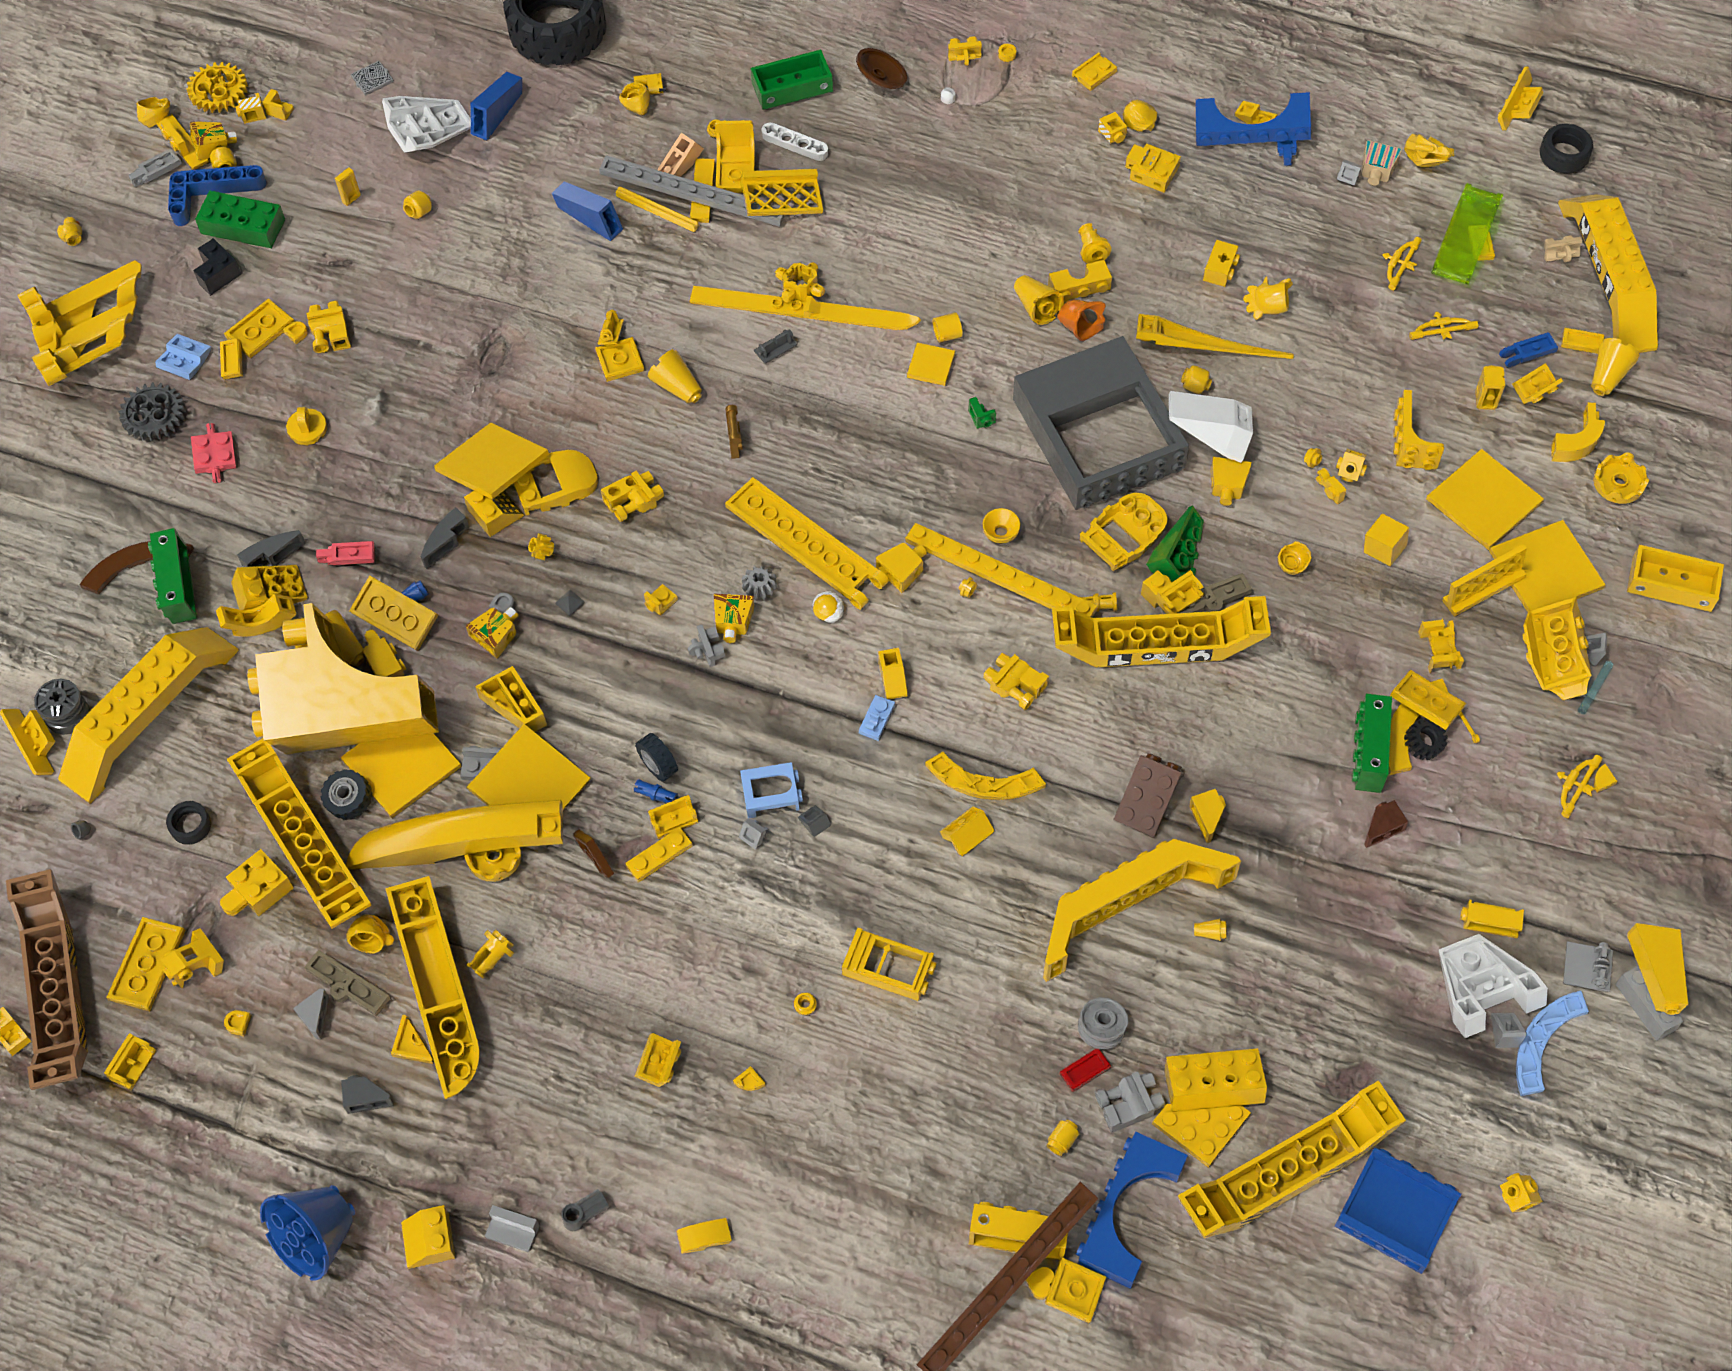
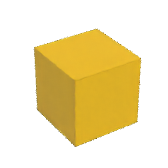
[1364,513,1409,567]

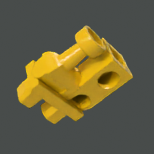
[306,301,351,353]
[601,471,664,522]
[983,653,1049,710]

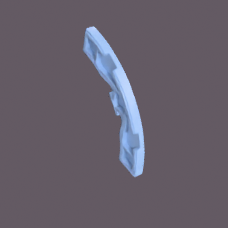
[1516,991,1589,1096]

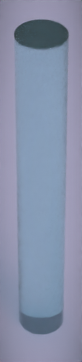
[1578,661,1613,714]

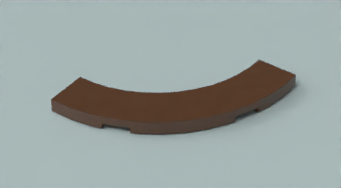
[79,541,194,594]

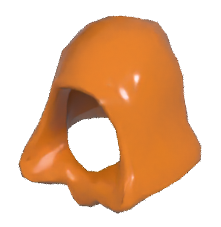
[1057,300,1106,341]

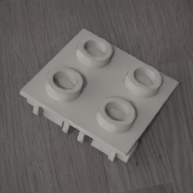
[1563,941,1613,992]

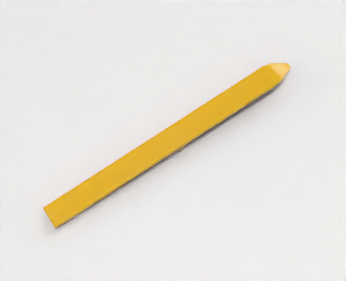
[689,286,921,330]

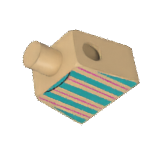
[1362,140,1402,186]

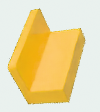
[940,806,994,856]

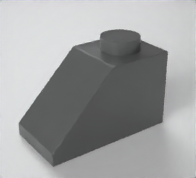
[341,1075,394,1114]

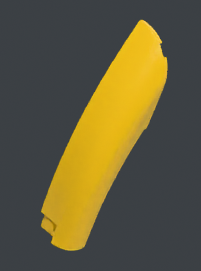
[346,800,563,870]
[385,876,479,1100]

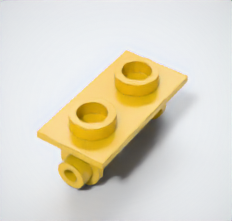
[598,310,624,345]

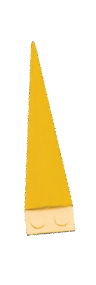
[1136,314,1294,359]

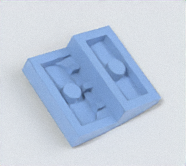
[155,334,211,380]

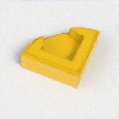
[1594,764,1617,793]
[733,1066,766,1091]

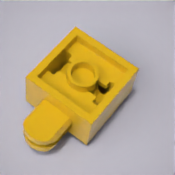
[220,849,294,917]

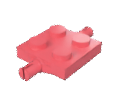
[191,423,236,483]

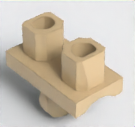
[1544,235,1582,262]

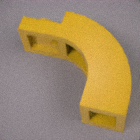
[1551,402,1605,462]
[216,594,296,637]

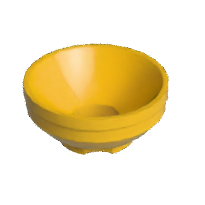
[982,508,1020,543]

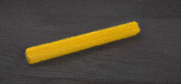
[615,186,699,232]

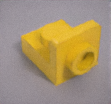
[644,584,678,616]

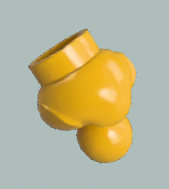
[57,217,82,246]

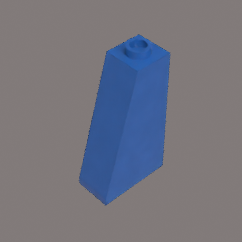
[470,72,523,140]
[552,181,623,241]

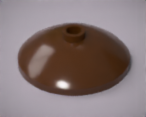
[856,48,907,89]

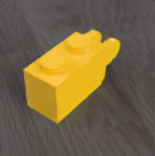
[363,629,406,677]

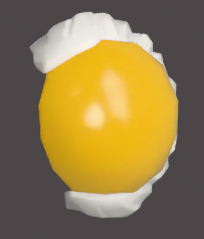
[813,591,845,623]

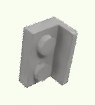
[460,746,501,780]

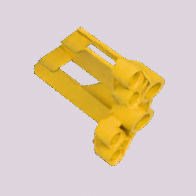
[17,260,142,386]

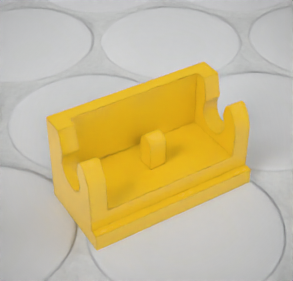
[1156,570,1204,614]
[648,795,698,839]
[104,1033,157,1090]

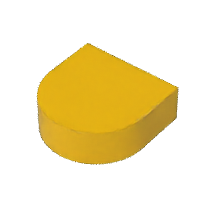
[283,321,308,344]
[224,1010,251,1036]

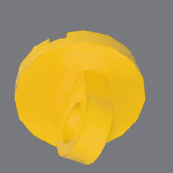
[286,407,327,445]

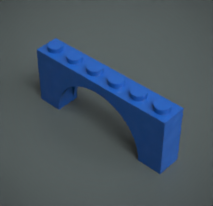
[1196,92,1311,146]
[1076,1131,1188,1289]

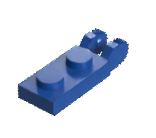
[1499,332,1558,368]

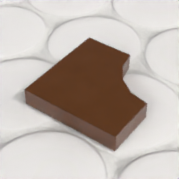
[573,829,614,878]

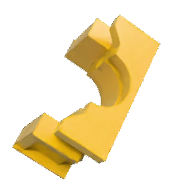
[1418,619,1464,674]

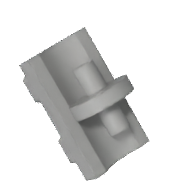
[688,624,725,667]

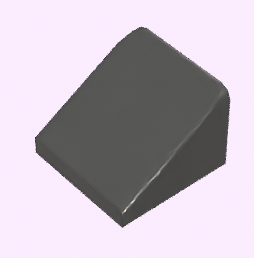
[798,805,831,837]

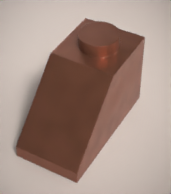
[1364,800,1408,848]

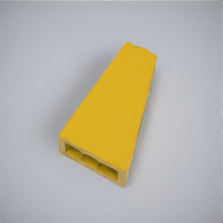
[1627,923,1688,1015]

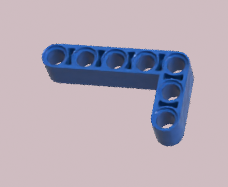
[168,165,267,226]

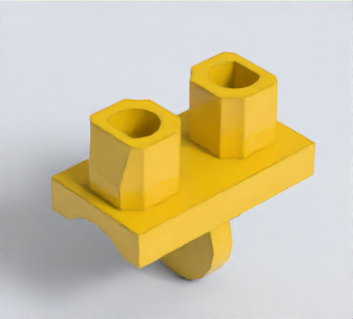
[948,36,982,66]

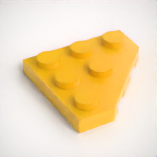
[1152,1104,1251,1168]

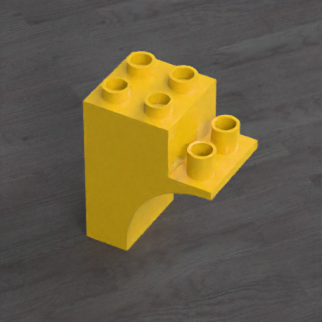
[247,603,439,755]

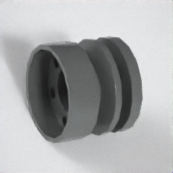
[34,678,90,735]

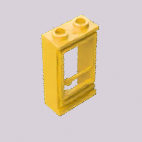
[842,927,937,1001]

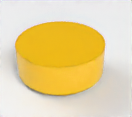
[998,44,1017,62]

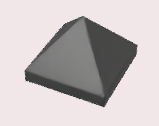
[555,590,585,616]

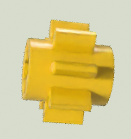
[528,533,554,560]

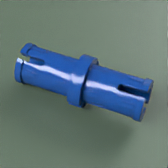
[634,779,679,803]

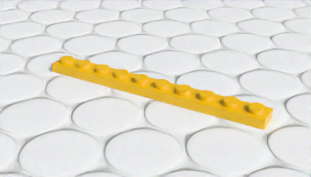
[905,523,1097,617]

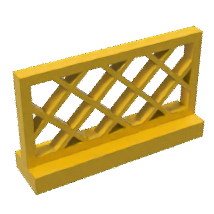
[740,169,823,216]
[1442,544,1527,617]

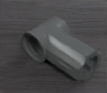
[562,1189,609,1231]

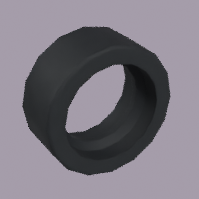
[166,801,211,845]

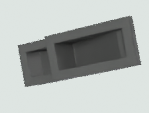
[420,507,469,569]
[237,530,305,567]

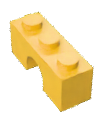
[1048,260,1112,302]

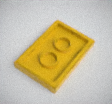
[224,298,295,359]
[1390,670,1466,730]

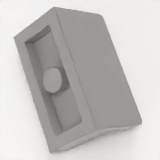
[485,1205,540,1252]

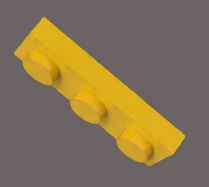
[625,827,693,883]

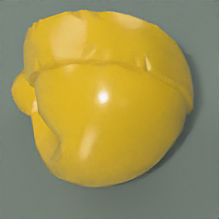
[346,914,394,954]

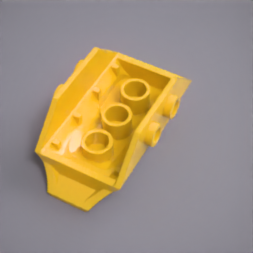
[1522,597,1592,700]

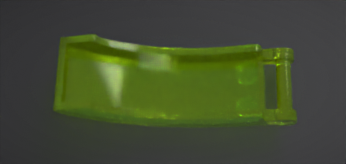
[1431,183,1504,285]

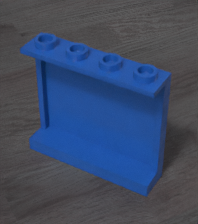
[1334,1147,1462,1274]

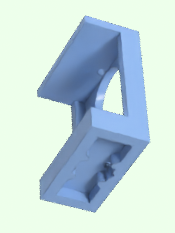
[740,762,803,818]

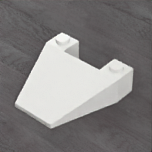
[1439,934,1548,1038]

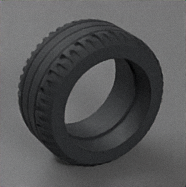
[1540,123,1593,174]

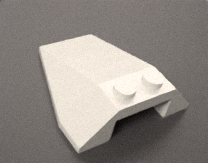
[382,96,471,153]

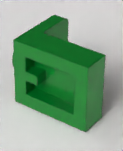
[968,397,996,429]

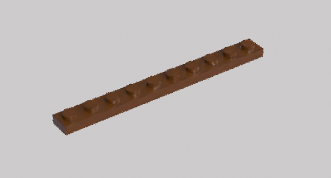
[916,1181,1098,1371]

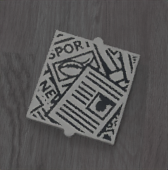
[351,61,394,96]

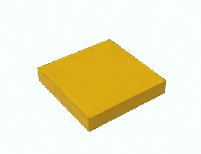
[595,337,644,382]
[907,343,955,386]
[1045,1257,1106,1323]

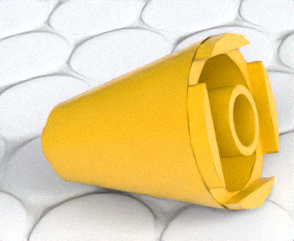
[1014,275,1064,325]
[1591,338,1640,396]
[647,349,702,404]
[325,610,365,667]

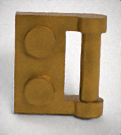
[725,405,742,459]

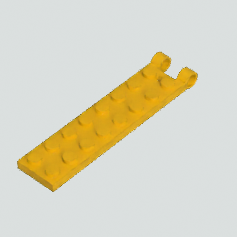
[725,477,889,610]

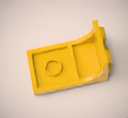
[715,120,755,193]
[1393,389,1444,470]

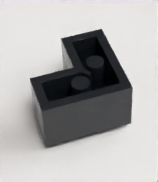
[193,238,241,296]

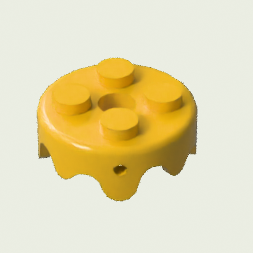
[1593,452,1649,504]
[464,847,522,882]

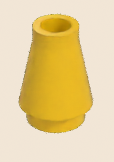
[1194,918,1227,941]

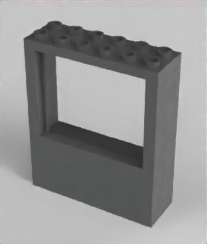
[1013,336,1189,510]

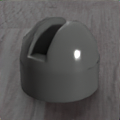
[71,820,91,839]

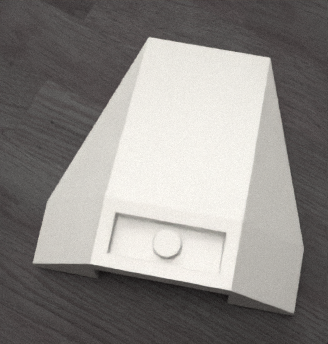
[1169,391,1253,463]

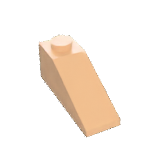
[657,133,704,177]

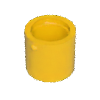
[932,312,963,343]

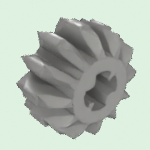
[742,565,777,600]

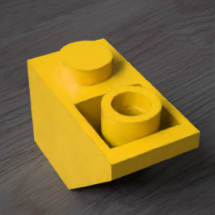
[878,648,908,700]

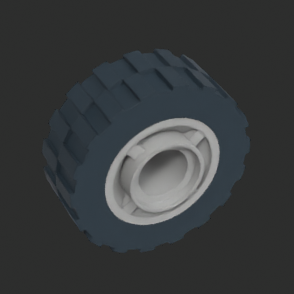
[635,733,678,782]
[320,769,372,820]

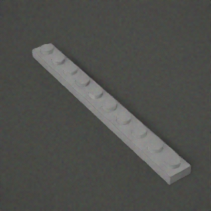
[599,155,784,227]

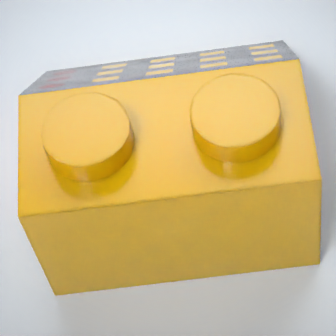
[464,491,524,537]

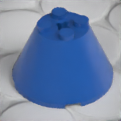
[260,1185,355,1281]

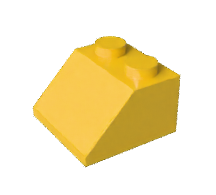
[401,1205,455,1269]

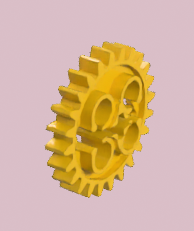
[186,62,248,113]

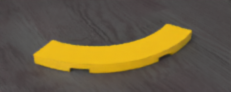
[1389,678,1448,775]
[925,752,1046,800]

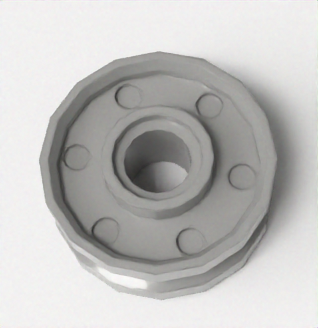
[1078,997,1128,1049]

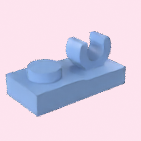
[859,695,895,741]

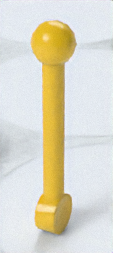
[1459,711,1480,744]

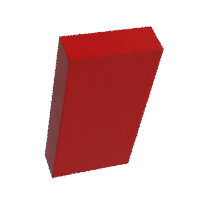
[1059,1049,1111,1092]

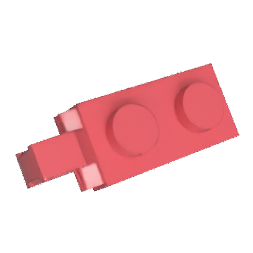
[316,541,375,565]

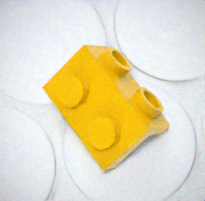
[1512,363,1563,404]
[634,1033,681,1087]

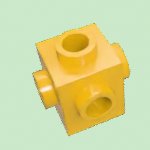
[1336,449,1367,482]
[1500,1173,1543,1212]

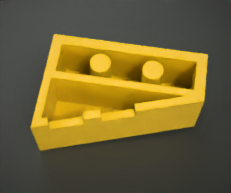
[475,666,547,732]

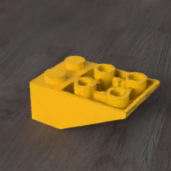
[231,565,307,610]

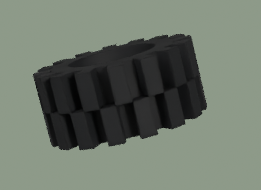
[1404,718,1448,760]

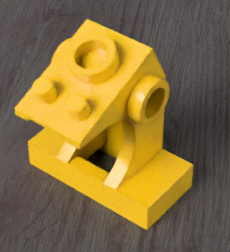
[161,928,224,988]

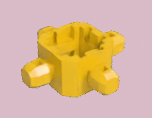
[775,262,825,302]

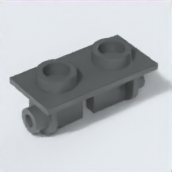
[754,329,797,364]

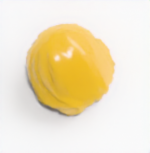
[1122,100,1158,132]

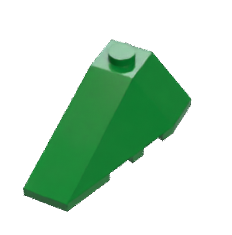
[1146,505,1204,582]

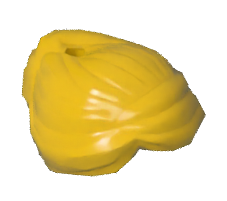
[619,82,650,115]
[136,97,170,128]

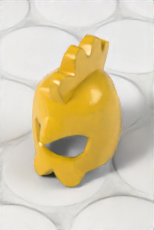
[1243,276,1293,320]

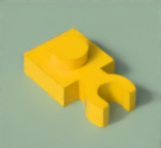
[1316,468,1347,504]

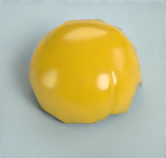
[1277,541,1311,575]

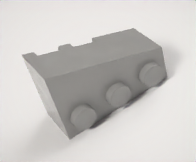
[1615,965,1683,1041]

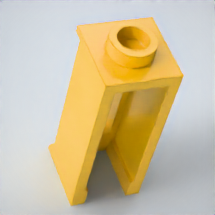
[1460,900,1524,938]

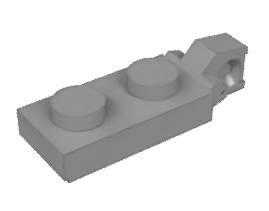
[128,149,182,187]

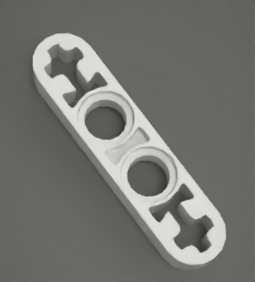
[762,123,828,161]

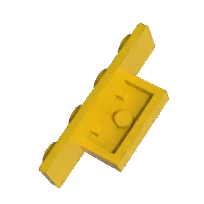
[1498,66,1544,130]
[156,114,209,170]
[0,709,55,775]

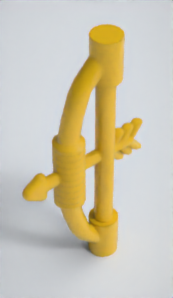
[1383,237,1422,290]
[1409,312,1478,340]
[1557,755,1603,818]

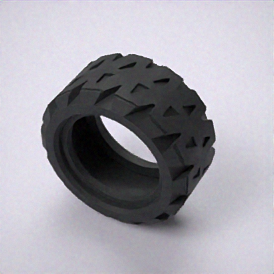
[503,0,606,65]

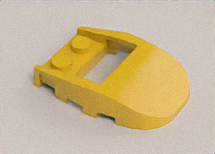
[513,450,598,515]
[1080,493,1167,571]

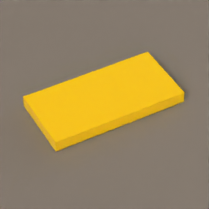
[349,575,439,651]
[106,917,186,1012]

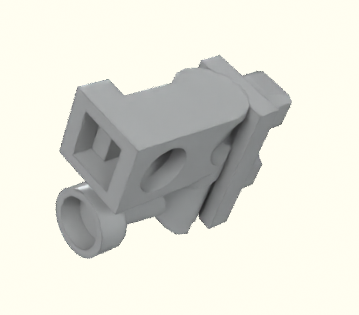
[1095,1071,1165,1133]

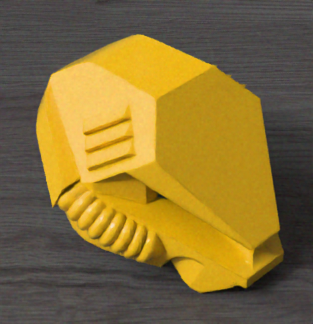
[1404,134,1454,167]

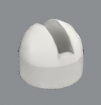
[941,87,956,104]

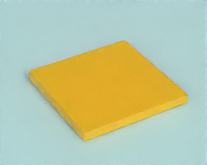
[434,422,549,500]
[1426,449,1544,550]
[1489,520,1606,612]
[467,724,590,810]
[340,733,462,818]

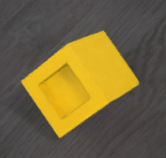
[262,89,294,121]

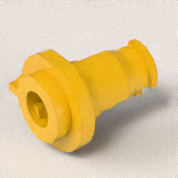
[1078,223,1111,264]
[466,929,514,979]

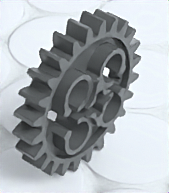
[119,382,186,441]

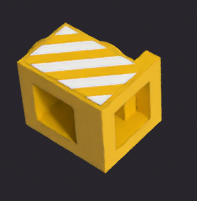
[235,93,266,124]
[1098,112,1127,144]

